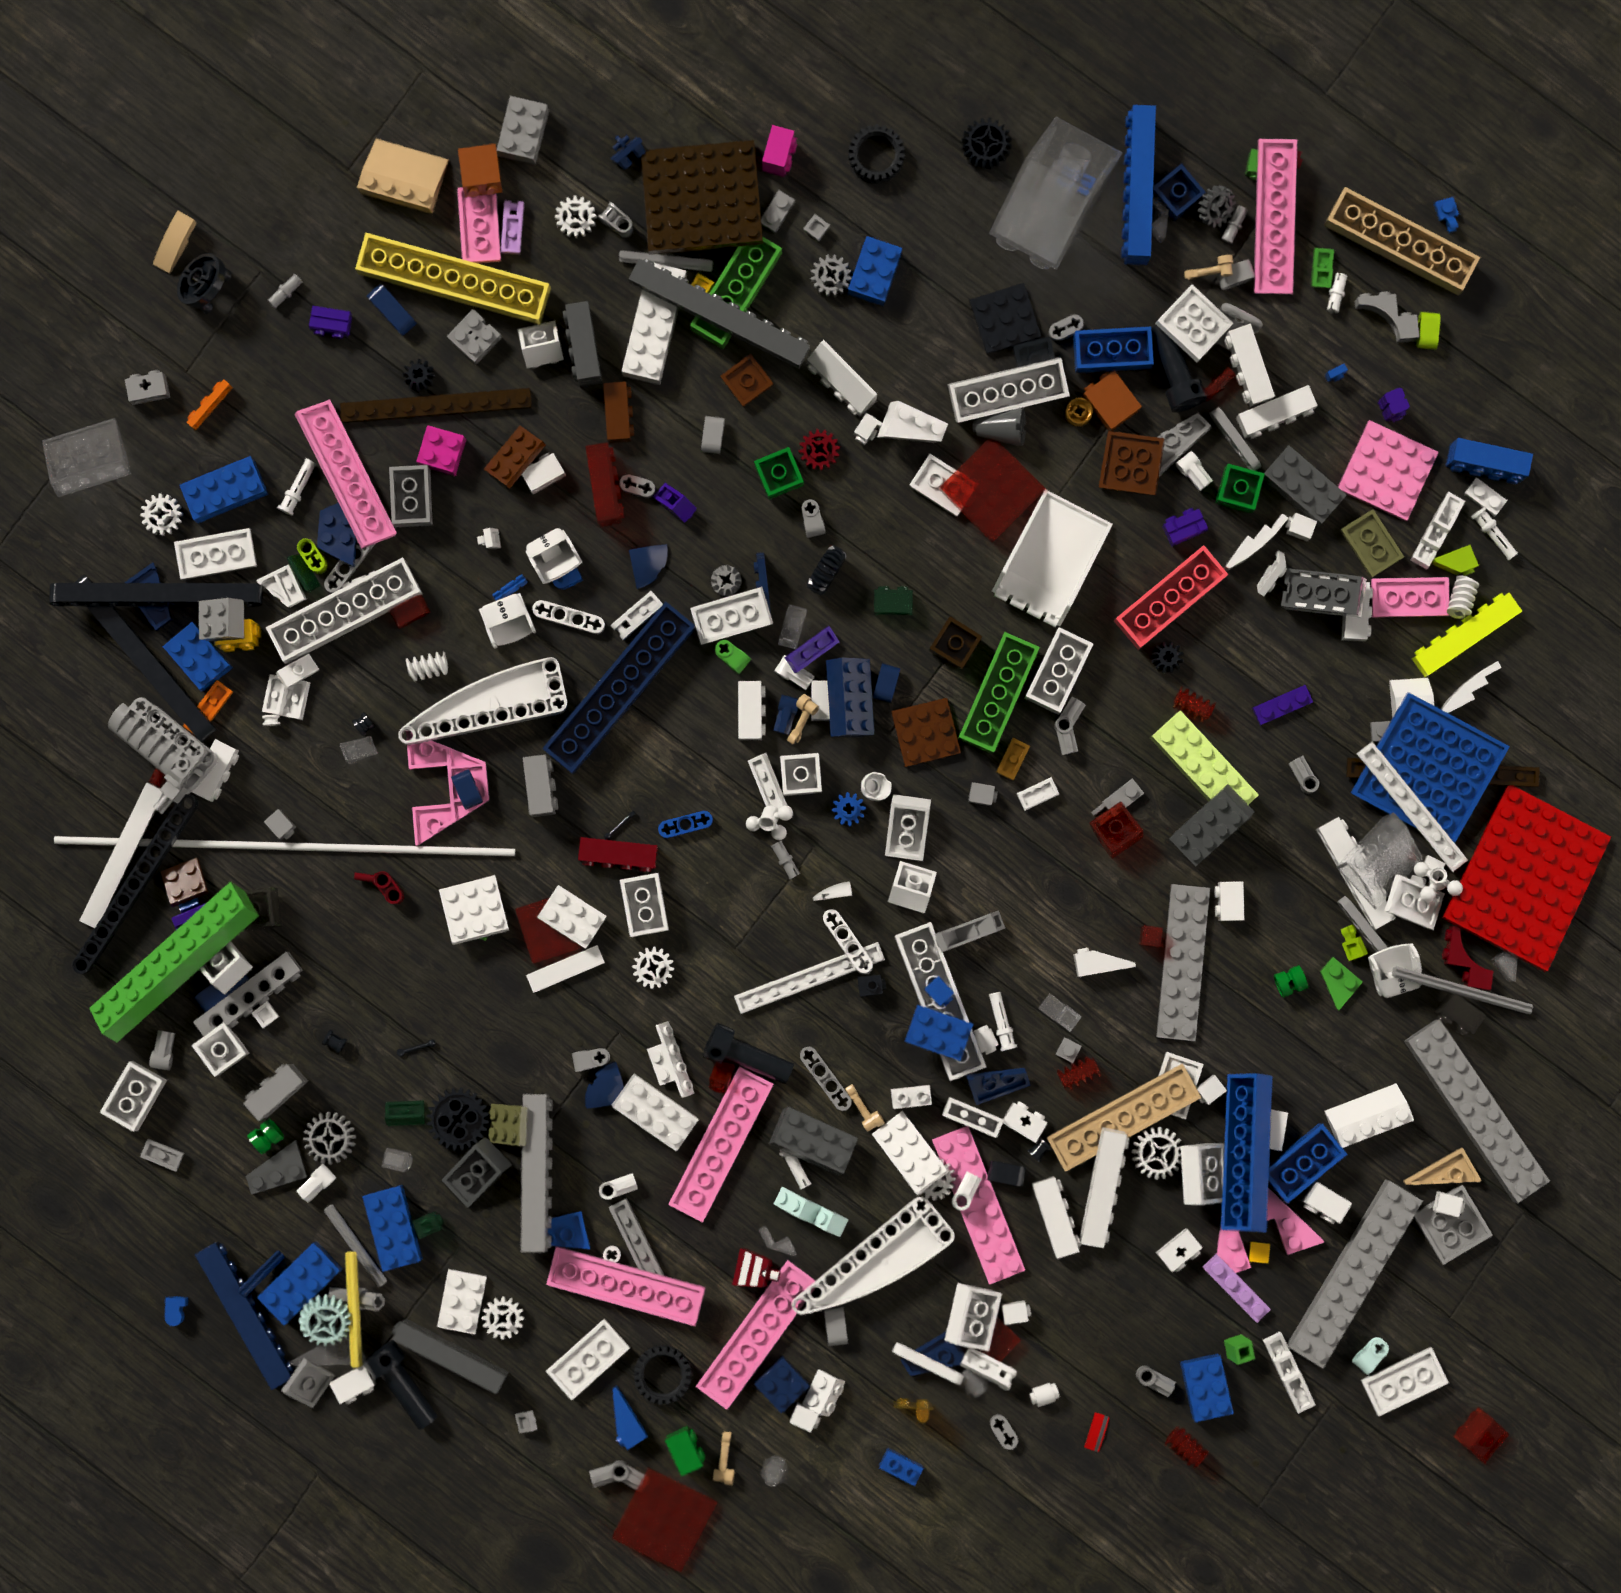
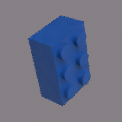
[848,236,902,306]
[163,622,233,692]
[905,1005,973,1061]
[1180,1353,1233,1422]

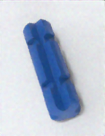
[492,575,527,601]

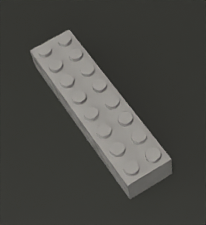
[521,1094,553,1252]

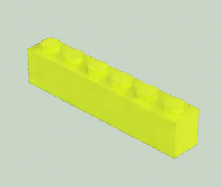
[1412,593,1522,677]

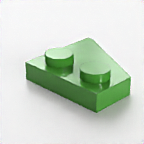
[1320,957,1363,1010]

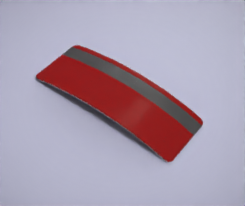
[1084,1413,1109,1452]

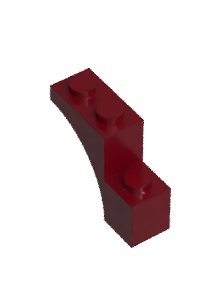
[1442,926,1494,990]

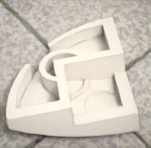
[813,881,852,901]

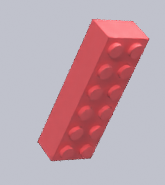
[1114,545,1228,650]

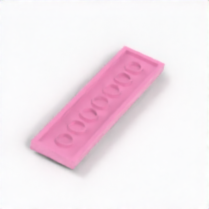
[1254,139,1297,294]
[295,400,397,549]
[668,1066,773,1222]
[932,1126,1025,1285]
[546,1246,706,1326]
[696,1260,816,1410]

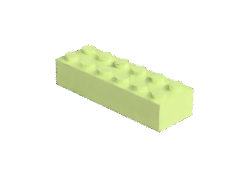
[1150,710,1258,805]

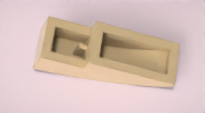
[153,210,197,274]

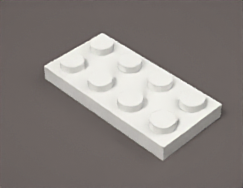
[174,528,257,580]
[690,587,773,645]
[872,1111,948,1195]
[546,1318,630,1400]
[1361,1347,1448,1416]

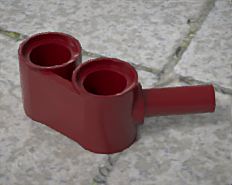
[354,871,404,905]

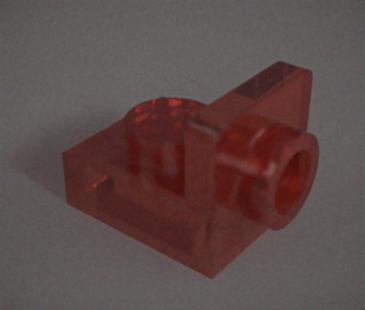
[709,1062,735,1093]

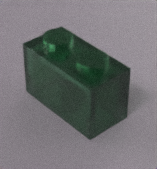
[874,586,913,615]

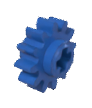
[832,792,866,827]

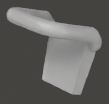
[1216,303,1263,351]

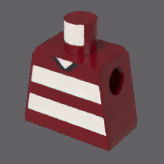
[732,1248,781,1287]

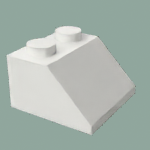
[518,321,564,368]
[1389,678,1434,718]
[888,861,937,913]
[192,1023,250,1077]

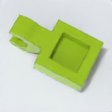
[1341,924,1368,961]

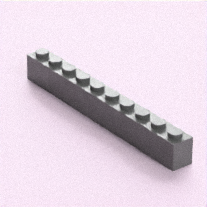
[629,259,810,369]

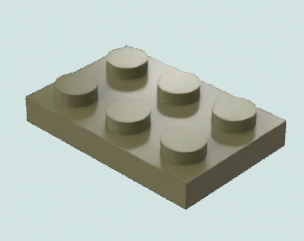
[1340,509,1404,578]
[488,1104,527,1146]

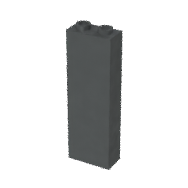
[392,1319,509,1394]

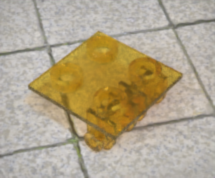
[893,1398,933,1423]

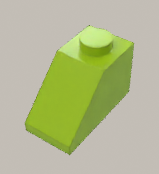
[1432,545,1479,576]

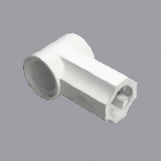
[1176,451,1213,491]
[774,655,815,690]
[297,1164,337,1203]
[952,1172,982,1210]
[599,1173,638,1200]

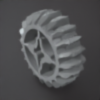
[303,1112,356,1164]

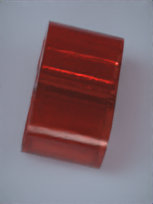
[389,595,430,629]

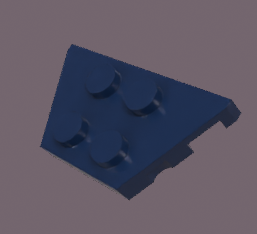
[317,503,357,567]

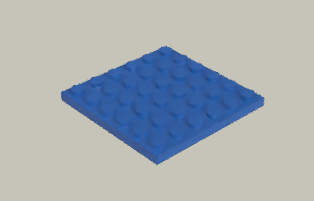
[1351,692,1510,843]

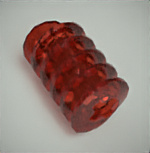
[1173,686,1216,723]
[1057,1056,1101,1091]
[1164,1426,1208,1468]

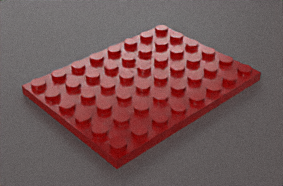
[1442,785,1611,972]

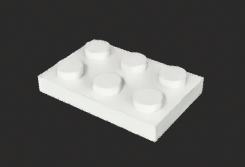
[909,454,978,517]
[1385,875,1445,930]
[537,885,607,949]
[1158,1052,1204,1119]
[437,1269,487,1334]

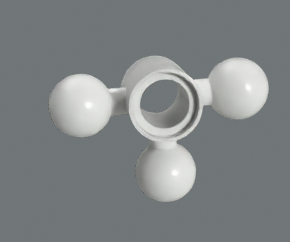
[746,805,793,840]
[1414,862,1463,902]

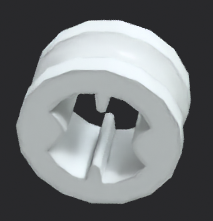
[262,715,280,726]
[603,1246,621,1262]

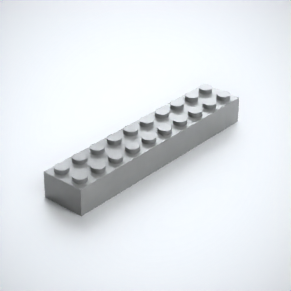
[1404,1020,1550,1203]
[1287,1180,1423,1368]

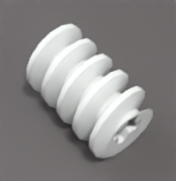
[1447,576,1480,619]
[406,651,448,682]

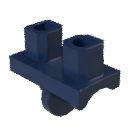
[610,135,646,169]

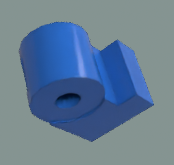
[553,567,583,590]
[165,1296,188,1326]

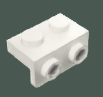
[802,1369,845,1417]

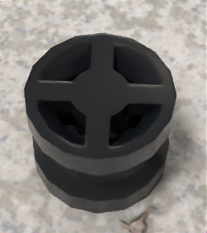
[352,712,376,736]

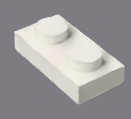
[1464,478,1507,517]

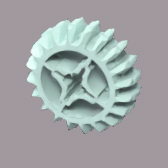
[299,1294,351,1347]

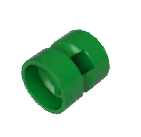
[1273,965,1308,998]
[247,1118,284,1154]

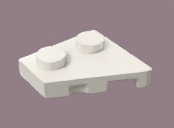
[1257,550,1287,596]
[257,564,306,607]

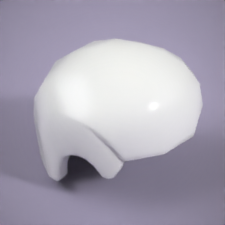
[861,772,892,801]

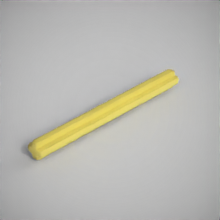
[345,1251,362,1368]

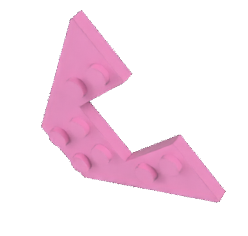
[406,731,489,846]
[1217,1188,1324,1273]

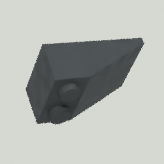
[442,1137,512,1208]

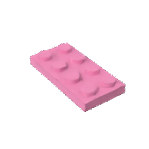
[457,187,501,263]
[1371,577,1449,618]

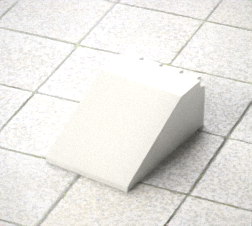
[992,490,1113,627]

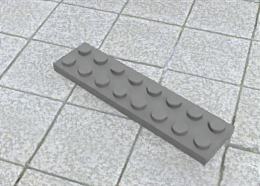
[1156,884,1210,1041]

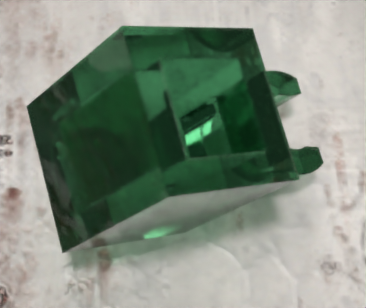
[412,1211,444,1239]

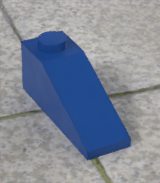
[612,1385,648,1450]

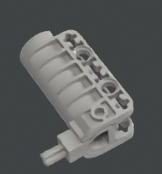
[108,697,217,814]

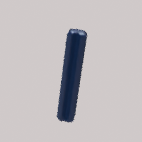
[238,1251,284,1297]

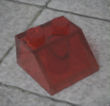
[1089,801,1143,859]
[1453,1407,1509,1464]

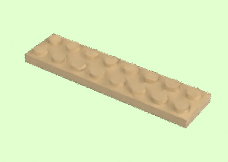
[1047,1063,1201,1172]

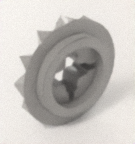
[711,565,741,596]

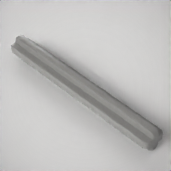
[619,251,713,272]
[324,1205,387,1287]

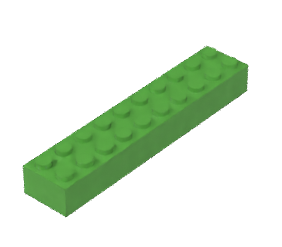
[89,882,258,1042]

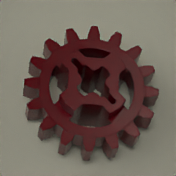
[799,429,840,471]

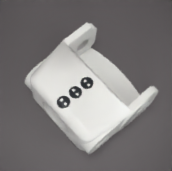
[525,528,582,584]
[479,593,536,649]
[1368,944,1422,998]

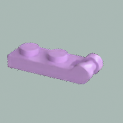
[501,201,524,254]

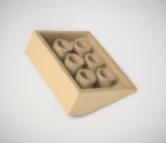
[357,139,449,214]

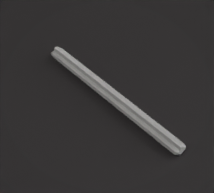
[1392,967,1533,1014]

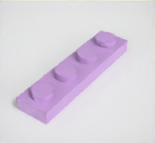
[1203,1254,1271,1322]

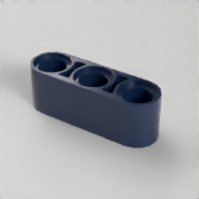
[366,283,417,336]
[194,974,250,1013]

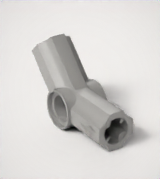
[1054,697,1086,755]
[328,1287,385,1311]
[589,1460,649,1492]

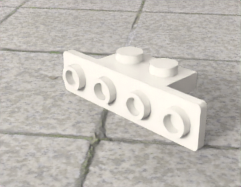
[647,1021,694,1098]

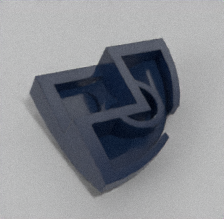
[629,544,668,589]
[585,1061,624,1108]

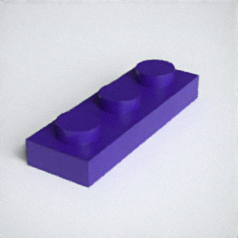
[784,626,840,673]
[1252,685,1313,725]

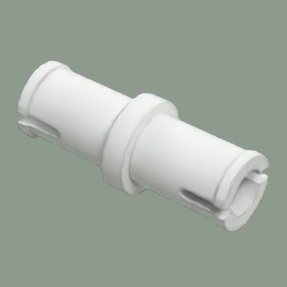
[1327,273,1348,313]

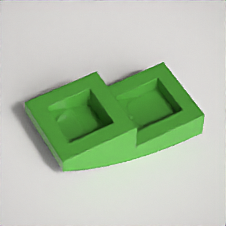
[1312,248,1334,288]

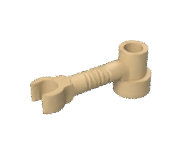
[1184,255,1233,280]
[787,694,819,744]
[845,1084,885,1132]
[713,1431,735,1485]

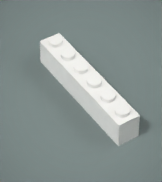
[1316,817,1396,929]
[1079,1127,1129,1248]

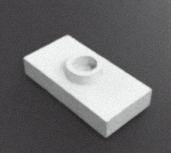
[276,654,319,689]
[1017,777,1059,811]

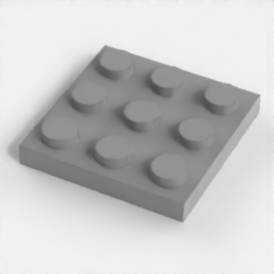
[1414,1185,1493,1265]

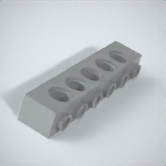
[193,952,303,1036]

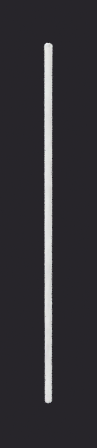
[54,836,515,856]

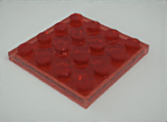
[939,439,1046,543]
[612,1467,717,1572]

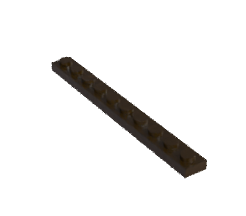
[340,388,532,423]
[1346,758,1540,787]

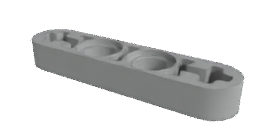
[1210,407,1261,471]
[324,541,375,593]
[1337,896,1388,952]
[800,1047,852,1111]

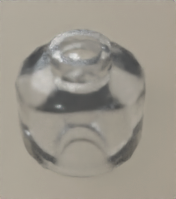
[960,1369,988,1398]
[761,1455,788,1487]

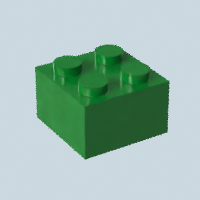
[754,447,804,500]
[1215,464,1265,514]
[665,1425,706,1476]

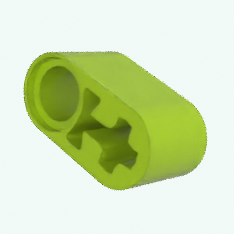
[1416,312,1440,349]
[297,538,328,574]

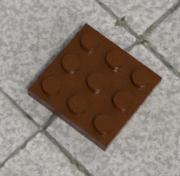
[1099,431,1165,496]
[891,698,961,767]

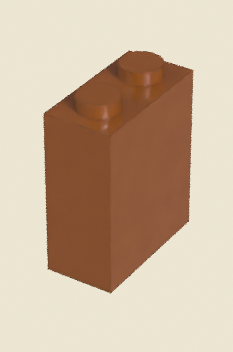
[458,144,503,198]
[1082,370,1142,431]

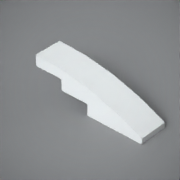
[1411,492,1465,569]
[1224,514,1288,571]
[1441,661,1501,713]
[1263,1332,1315,1413]

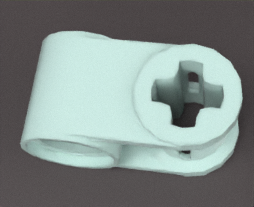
[1352,1337,1389,1375]

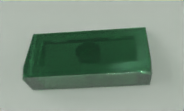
[287,554,320,593]
[385,1100,425,1126]

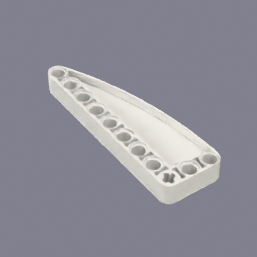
[399,657,567,745]
[791,1197,955,1314]

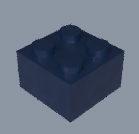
[1153,164,1206,222]
[755,1356,810,1413]

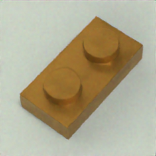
[996,738,1030,781]

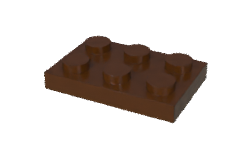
[484,426,546,489]

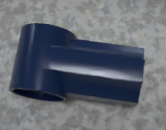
[773,694,798,735]

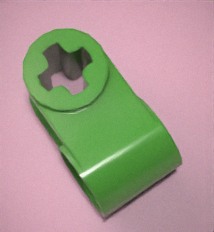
[715,640,751,674]

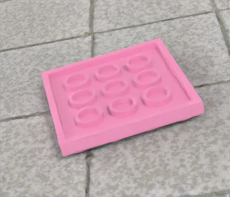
[1338,420,1438,521]

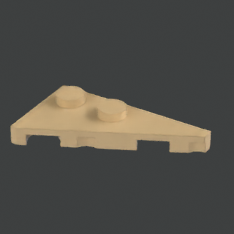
[1403,1147,1481,1185]

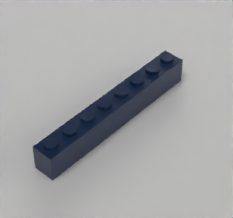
[195,1242,295,1390]

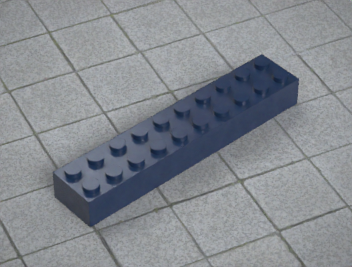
[542,601,696,775]

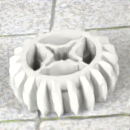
[1132,1127,1182,1179]

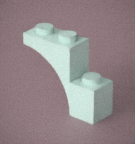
[774,1187,848,1237]

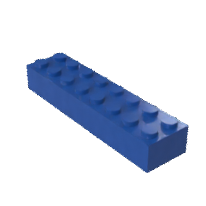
[1121,105,1156,265]
[1221,1074,1272,1232]

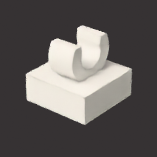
[477,528,501,549]

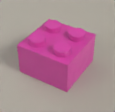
[762,125,797,177]
[416,425,466,476]

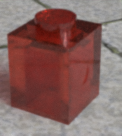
[1139,925,1163,947]

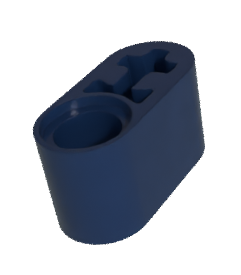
[873,663,901,703]
[451,769,483,810]

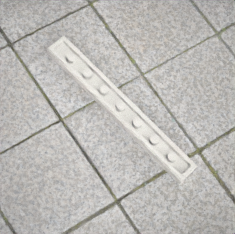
[1357,742,1468,872]
[79,783,164,928]
[734,942,885,1014]

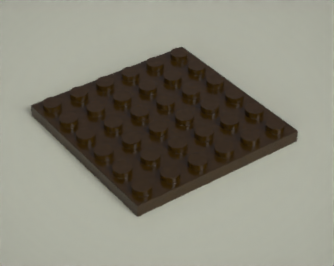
[641,140,763,255]

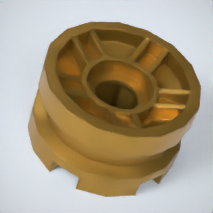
[1065,398,1093,427]

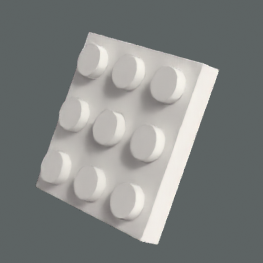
[1155,285,1233,362]
[439,875,509,945]

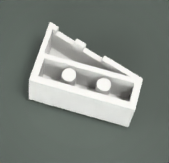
[877,401,948,442]

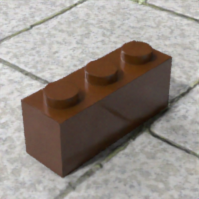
[603,382,634,443]

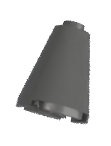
[973,408,1026,446]

